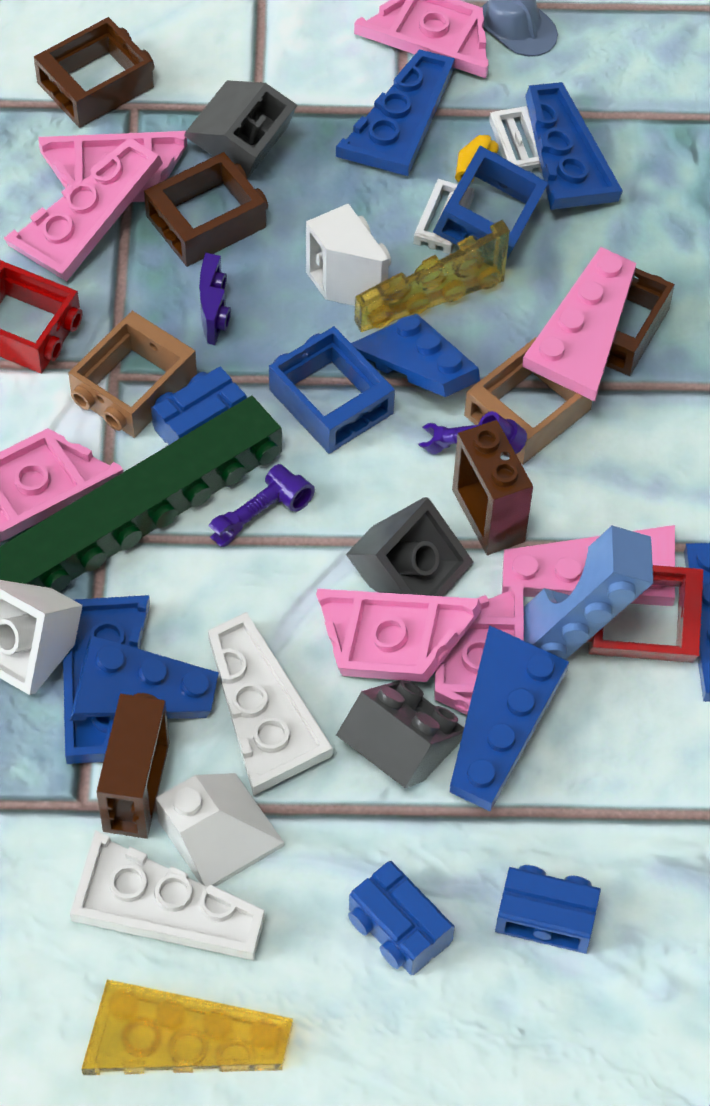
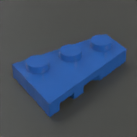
[351,313,481,397]
[70,635,219,721]

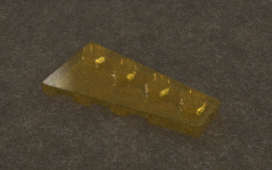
[354,219,510,332]
[81,979,293,1075]

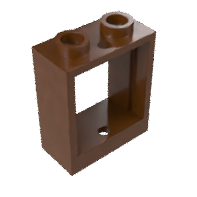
[34,17,155,128]
[144,152,268,267]
[606,268,675,376]
[452,420,533,555]
[96,693,170,839]

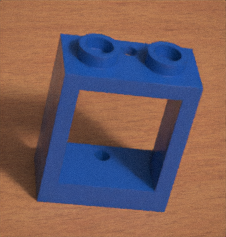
[433,146,548,270]
[269,326,395,454]

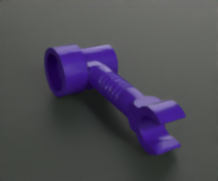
[418,411,527,457]
[208,464,315,547]

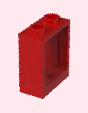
[0,260,83,374]
[587,565,704,663]

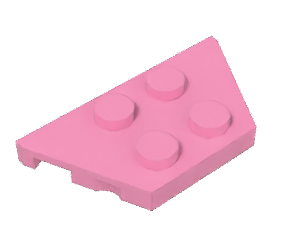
[354,0,488,78]
[39,131,187,202]
[0,428,123,542]
[434,583,524,715]
[316,589,482,682]

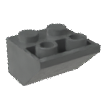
[184,80,297,179]
[336,680,464,788]

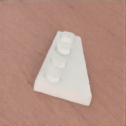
[208,612,333,796]
[70,830,265,960]

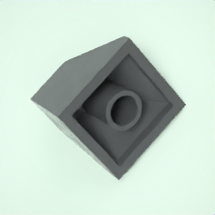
[346,497,474,596]

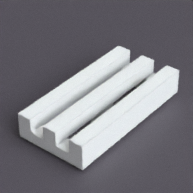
[489,106,542,172]
[413,179,475,254]

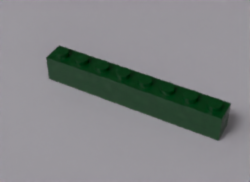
[0,395,282,592]

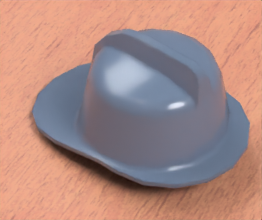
[482,0,558,57]

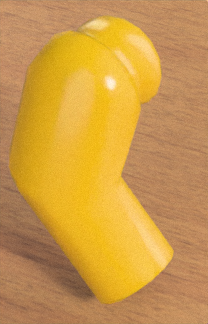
[455,135,499,182]

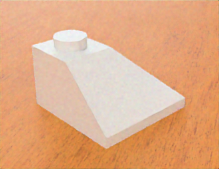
[0,580,82,695]
[156,773,284,887]

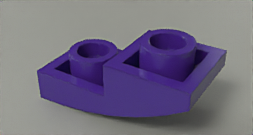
[199,253,231,345]

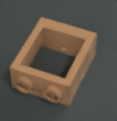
[68,310,197,438]
[464,337,592,465]

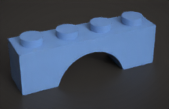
[523,525,653,660]

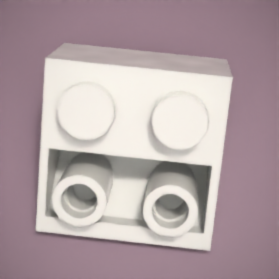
[306,204,391,312]

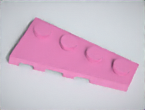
[4,138,163,282]
[522,247,636,402]
[502,525,675,606]

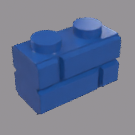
[151,366,247,445]
[348,861,455,975]
[495,865,601,954]

